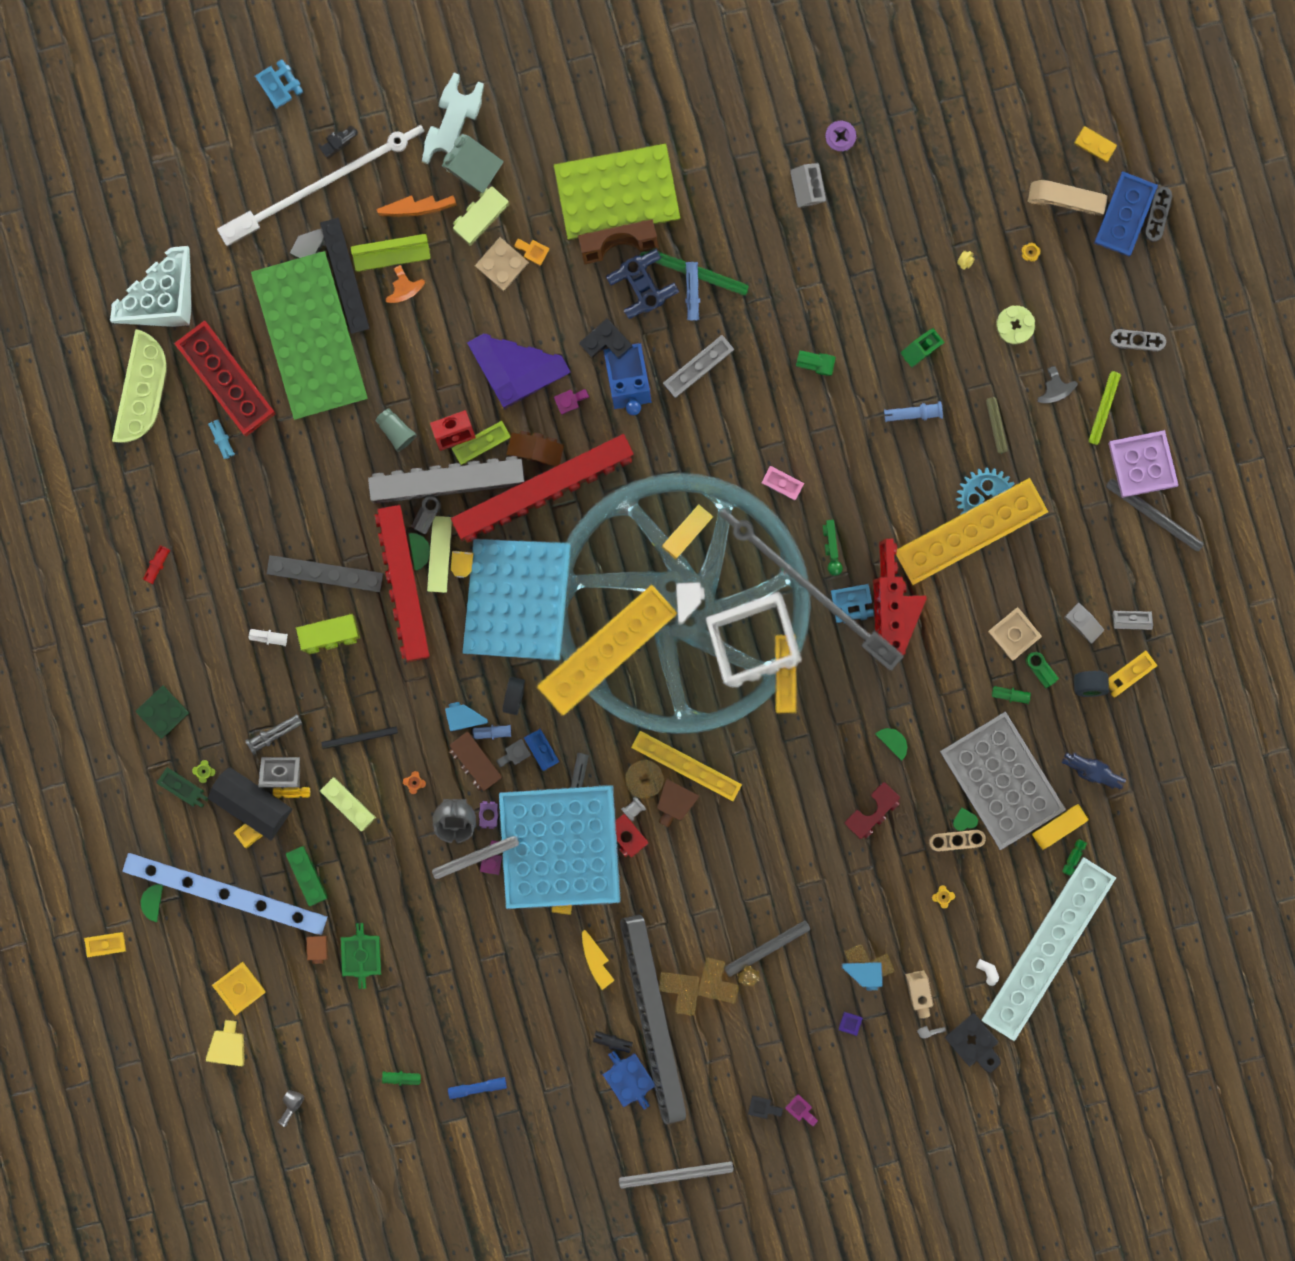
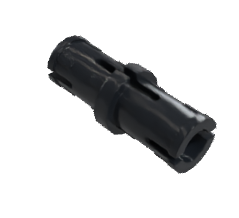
[593,1030,633,1054]

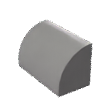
[790,163,826,207]

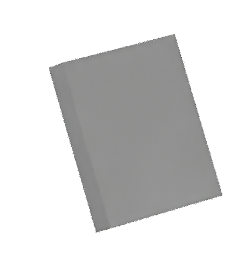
[259,757,300,787]

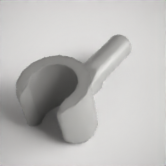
[917,1026,946,1038]

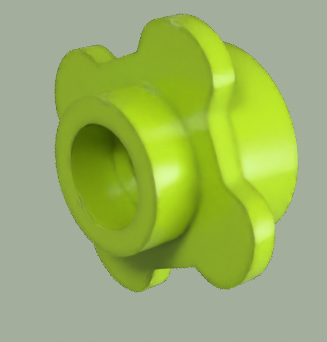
[192,760,215,783]

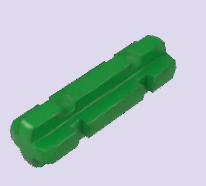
[1062,839,1087,876]

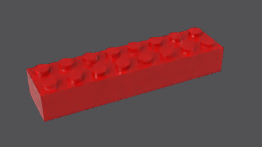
[374,505,429,663]

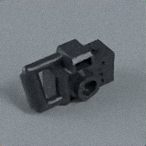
[320,126,358,160]

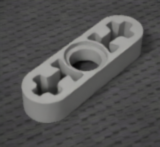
[1110,329,1166,351]

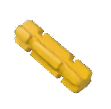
[273,787,311,798]

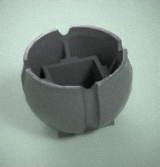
[433,799,476,843]

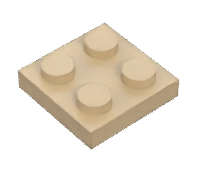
[475,237,529,291]
[988,607,1042,661]

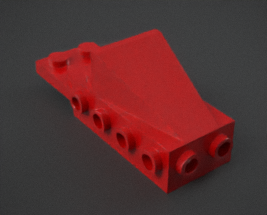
[873,539,926,655]

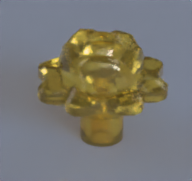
[738,966,760,986]

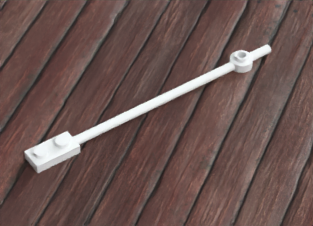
[217,125,425,246]

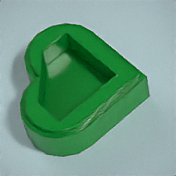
[953,807,978,831]

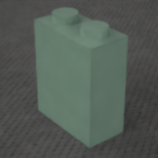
[442,134,504,193]

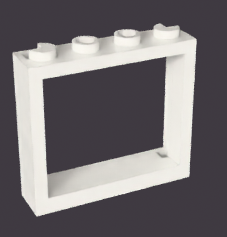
[706,592,802,687]

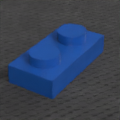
[524,729,559,771]

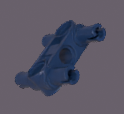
[606,249,679,319]
[1061,752,1126,790]

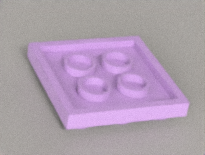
[1108,430,1178,498]

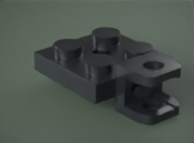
[944,1013,1001,1073]

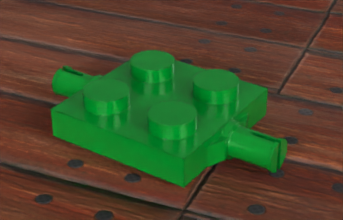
[341,923,381,989]

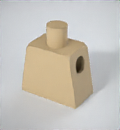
[905,970,933,1018]

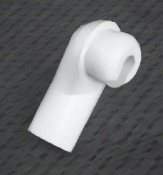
[976,959,999,986]

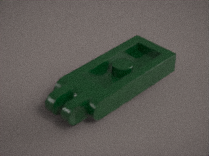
[157,767,208,808]

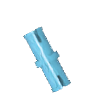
[208,419,235,459]

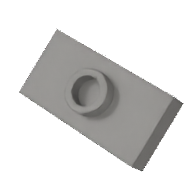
[1113,611,1153,630]

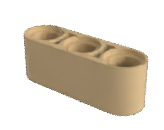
[929,830,985,851]

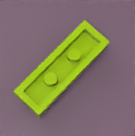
[452,421,511,465]

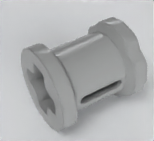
[621,796,646,822]

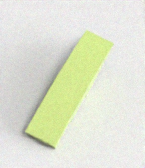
[427,516,452,593]

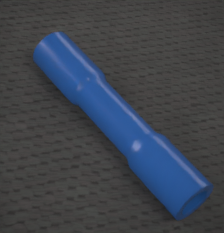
[448,1077,507,1099]

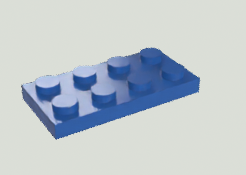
[1094,171,1158,257]

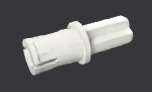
[249,629,288,646]

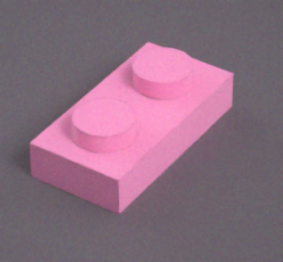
[762,466,804,501]

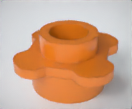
[403,771,426,794]

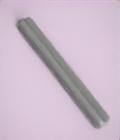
[432,836,519,879]

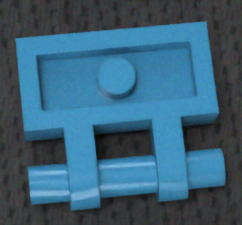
[255,60,303,109]
[831,584,874,623]

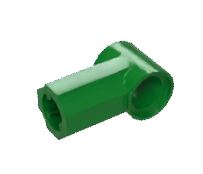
[796,350,836,376]
[1025,652,1059,689]

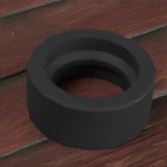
[502,677,525,715]

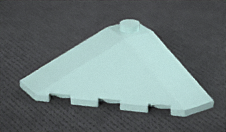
[110,246,191,327]

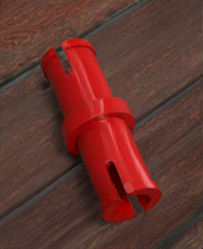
[142,545,171,585]

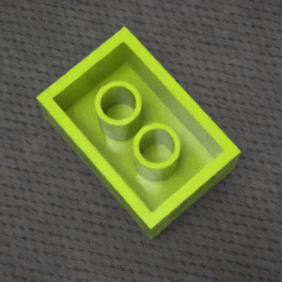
[296,614,360,654]

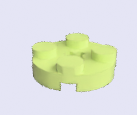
[996,306,1035,344]

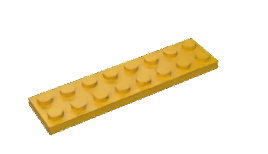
[896,478,1048,585]
[537,585,678,716]

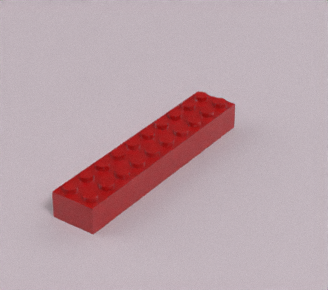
[451,434,634,543]

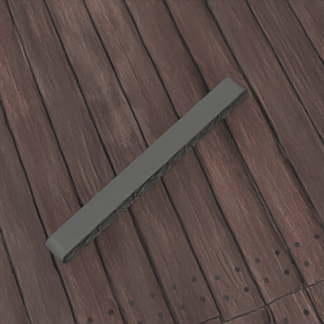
[620,914,686,1125]

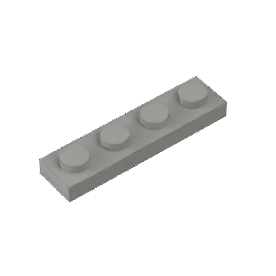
[663,335,734,398]

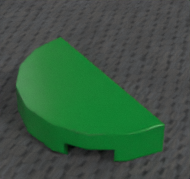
[409,533,430,571]
[875,728,908,761]
[141,884,163,922]

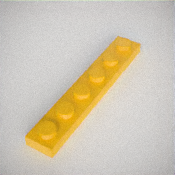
[631,731,742,801]

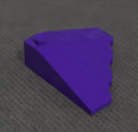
[467,334,571,409]

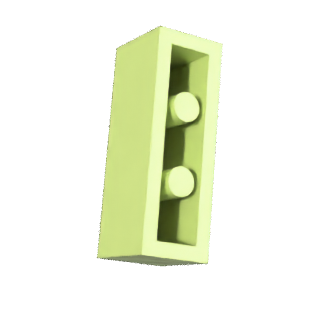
[453,186,509,246]
[320,777,376,831]

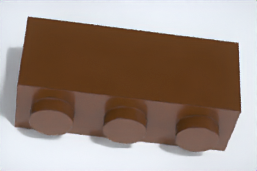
[449,731,503,791]

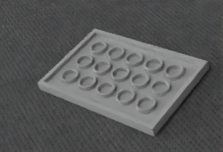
[940,712,1066,850]

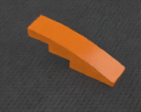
[376,195,457,217]

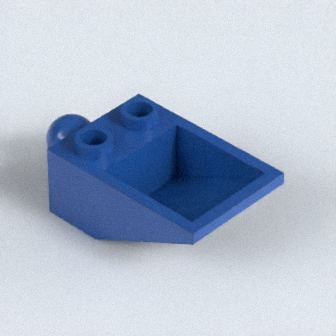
[603,343,652,416]

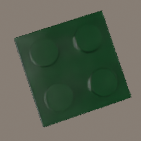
[135,685,190,739]

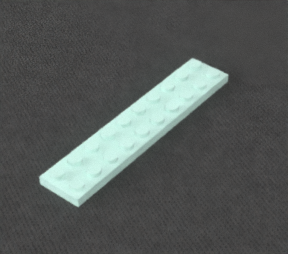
[981,857,1116,1041]

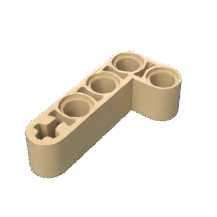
[1028,180,1107,215]

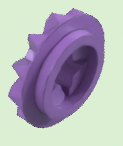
[826,121,856,152]

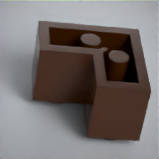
[506,431,564,467]

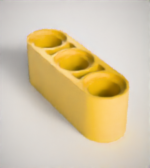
[1032,804,1089,850]

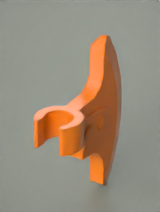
[386,265,425,303]

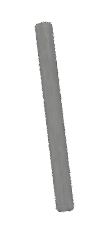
[619,1162,733,1188]

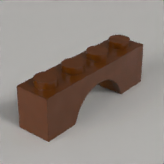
[578,219,659,265]

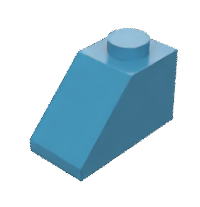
[445,702,488,732]
[842,962,882,990]

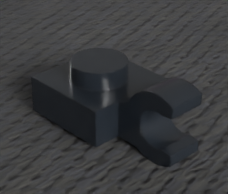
[748,1095,783,1119]

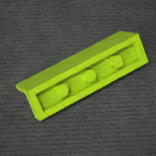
[351,234,431,271]

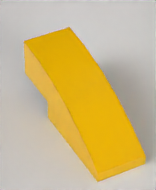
[582,930,614,990]

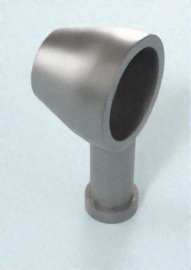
[278,1090,304,1127]

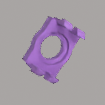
[479,801,498,829]

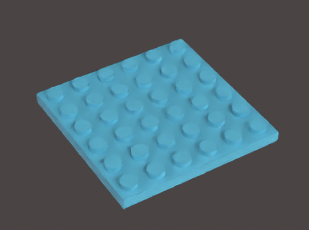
[463,539,571,660]
[499,786,620,909]

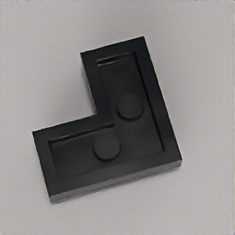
[579,318,633,359]

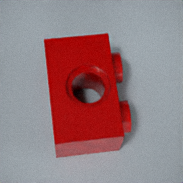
[430,410,476,451]
[615,814,649,858]

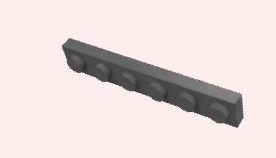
[267,555,383,592]

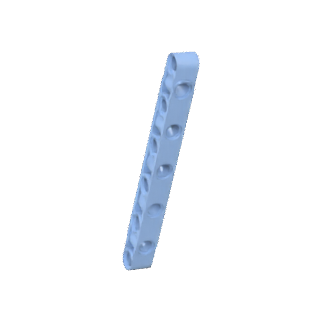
[122,853,327,935]

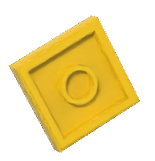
[212,962,266,1016]

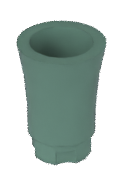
[375,408,417,452]

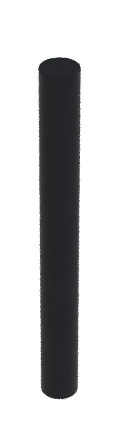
[321,726,398,749]

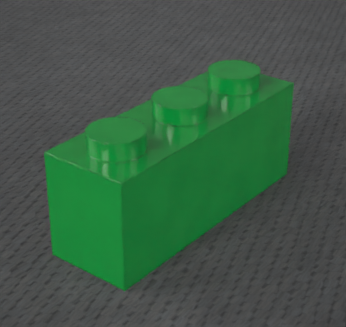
[285,846,328,907]

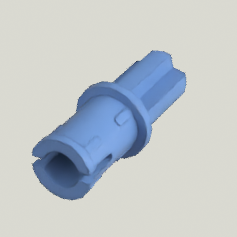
[473,725,511,740]

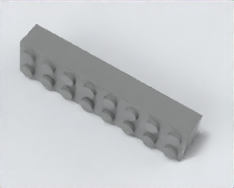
[368,456,525,504]

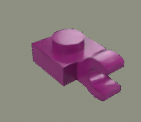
[554,389,589,415]
[480,840,502,875]
[785,1094,818,1126]

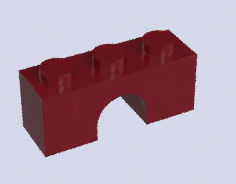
[843,782,901,839]

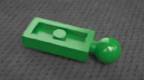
[823,520,843,576]

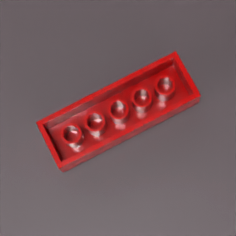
[174,320,276,437]

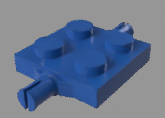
[602,1050,655,1110]

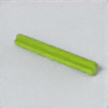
[1089,371,1121,445]

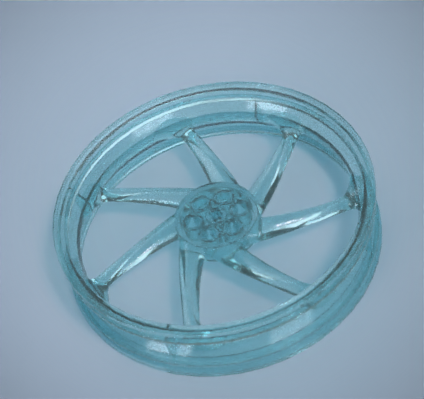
[560,473,811,734]

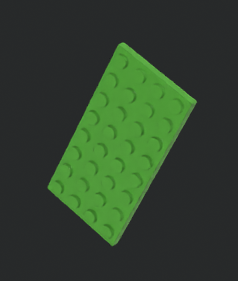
[251,251,368,420]

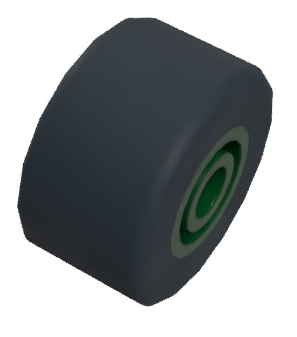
[1074,671,1109,697]

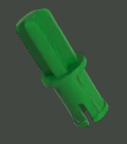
[992,686,1031,704]
[382,1071,421,1086]

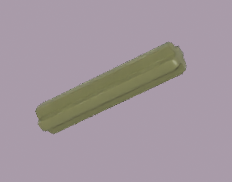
[986,397,1008,453]

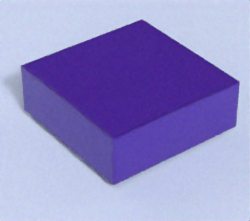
[838,1012,863,1036]

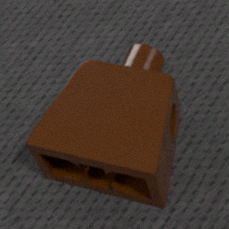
[657,779,699,828]

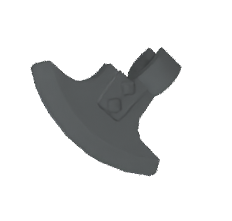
[1037,366,1078,403]

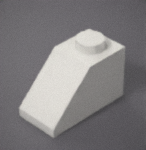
[676,583,704,625]

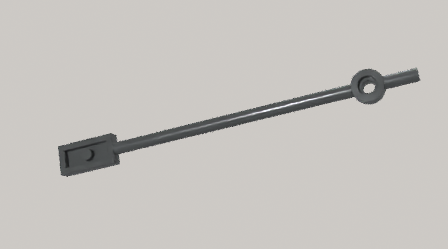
[719,509,904,671]

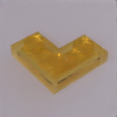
[844,944,895,987]
[697,957,739,1004]
[659,972,700,1015]

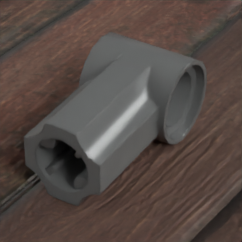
[411,496,441,534]

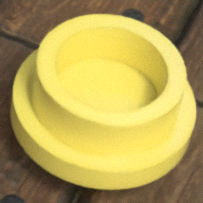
[957,251,974,270]

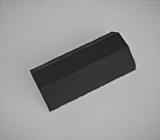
[208,767,293,841]

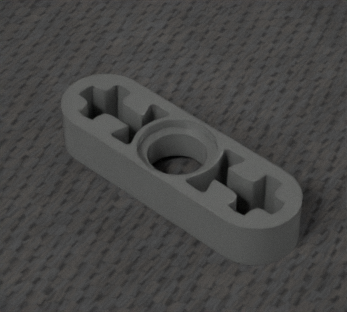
[1145,187,1172,242]

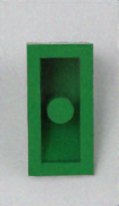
[900,328,945,367]

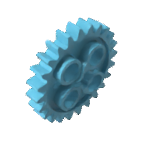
[956,468,1015,515]

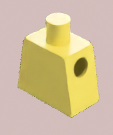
[206,1020,244,1066]

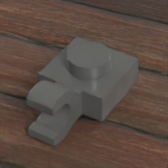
[496,739,531,768]

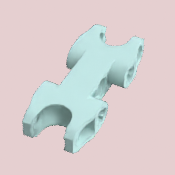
[422,73,484,172]

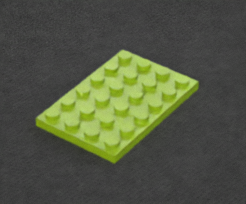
[554,144,680,240]

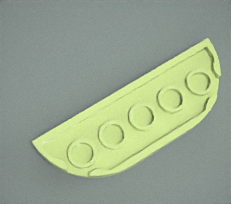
[112,329,167,443]

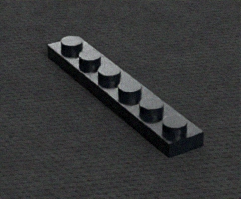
[320,218,370,334]

